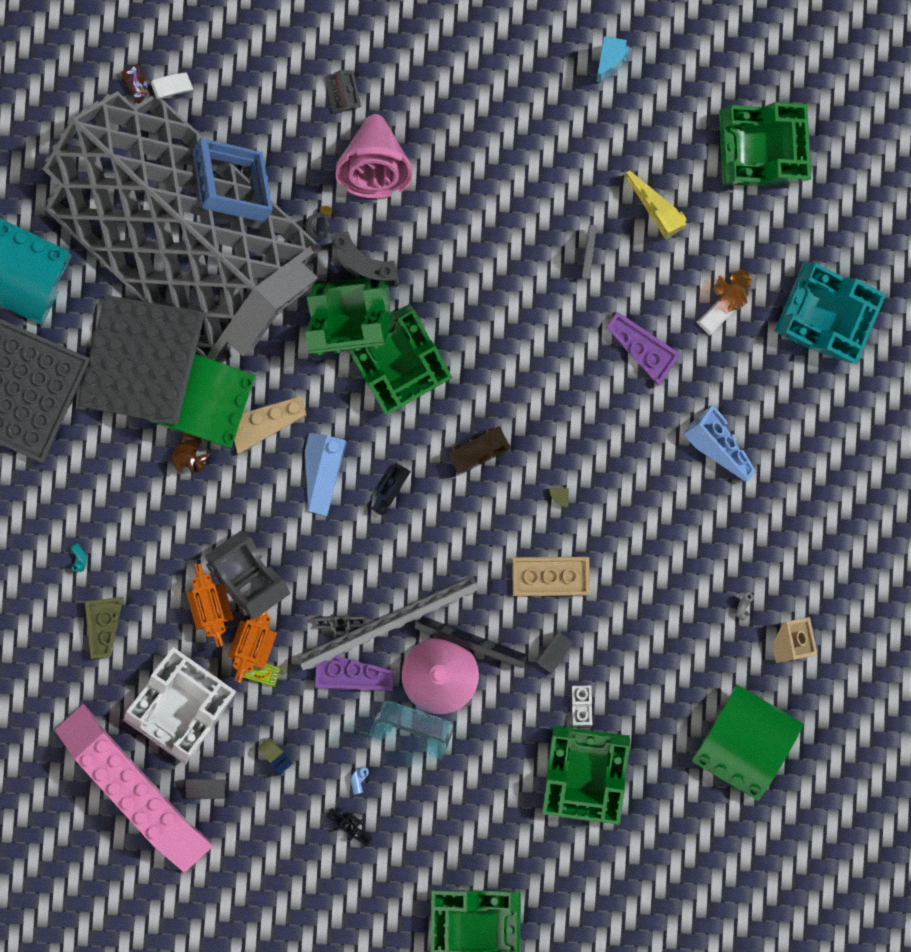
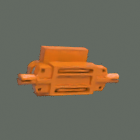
[186,564,234,648]
[228,610,277,683]

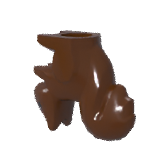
[170,433,209,475]

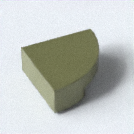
[549,488,569,508]

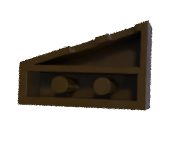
[448,426,510,476]

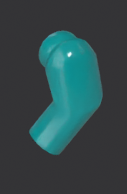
[70,543,88,573]

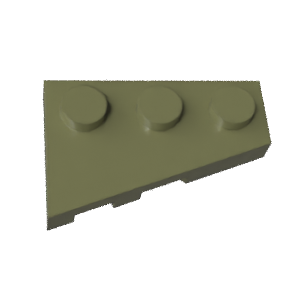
[85,597,124,659]

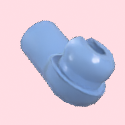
[350,766,369,794]

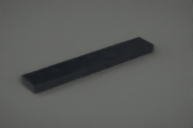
[414,616,528,668]

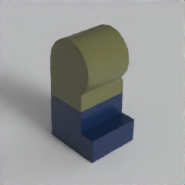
[258,737,294,775]

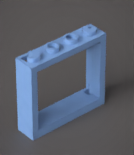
[193,138,273,222]

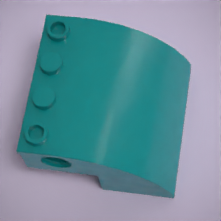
[0,218,72,326]
[774,262,886,364]

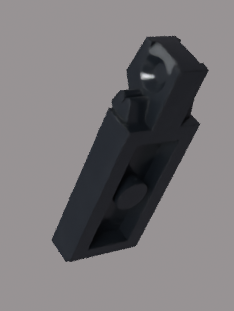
[371,463,411,516]

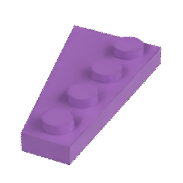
[607,312,681,386]
[315,655,393,691]

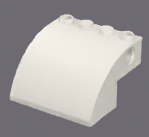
[123,647,236,765]

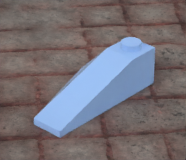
[684,404,755,482]
[305,433,347,516]

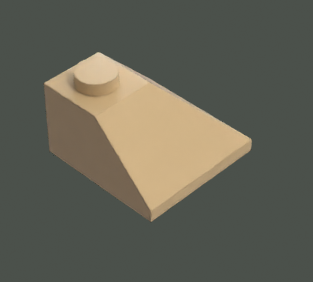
[772,617,818,663]

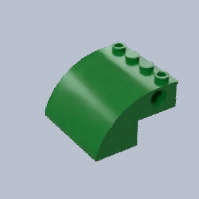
[719,102,811,186]
[305,277,390,355]
[348,304,453,416]
[147,354,255,448]
[692,684,804,801]
[542,725,630,825]
[431,890,521,952]

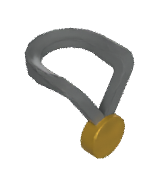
[306,206,332,241]

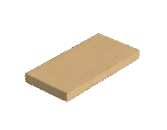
[512,557,590,596]

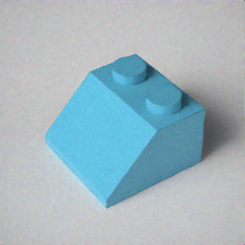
[596,36,629,83]

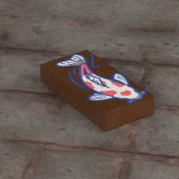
[121,64,153,104]

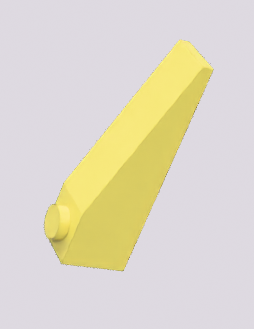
[625,170,687,240]

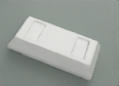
[696,296,736,336]

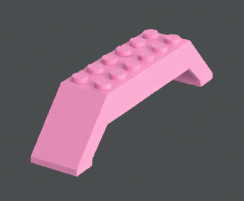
[55,704,213,873]

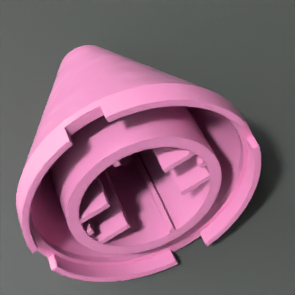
[336,114,412,198]
[402,637,479,714]

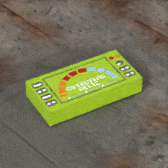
[239,664,280,686]

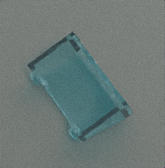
[369,701,453,760]

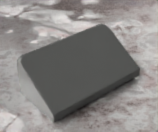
[185,779,225,799]

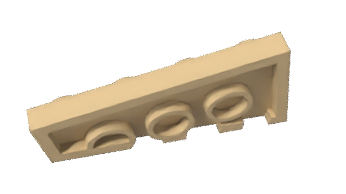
[234,397,307,455]

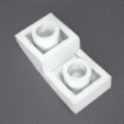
[150,72,193,99]
[572,685,592,727]

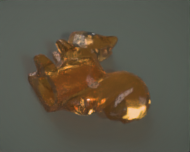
[713,269,752,312]

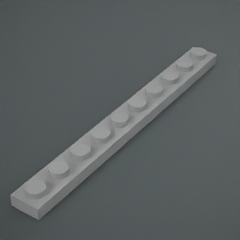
[297,576,479,670]

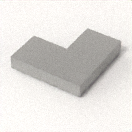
[582,225,596,278]

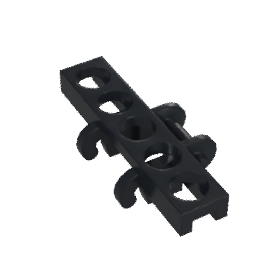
[326,808,372,847]

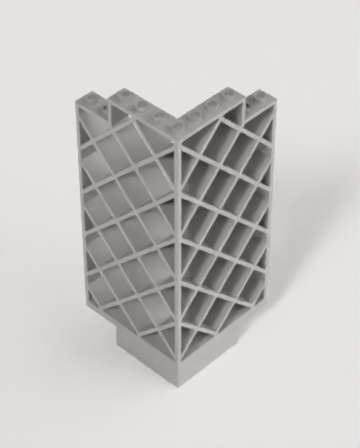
[43,91,321,361]

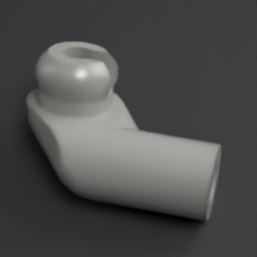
[736,592,754,621]

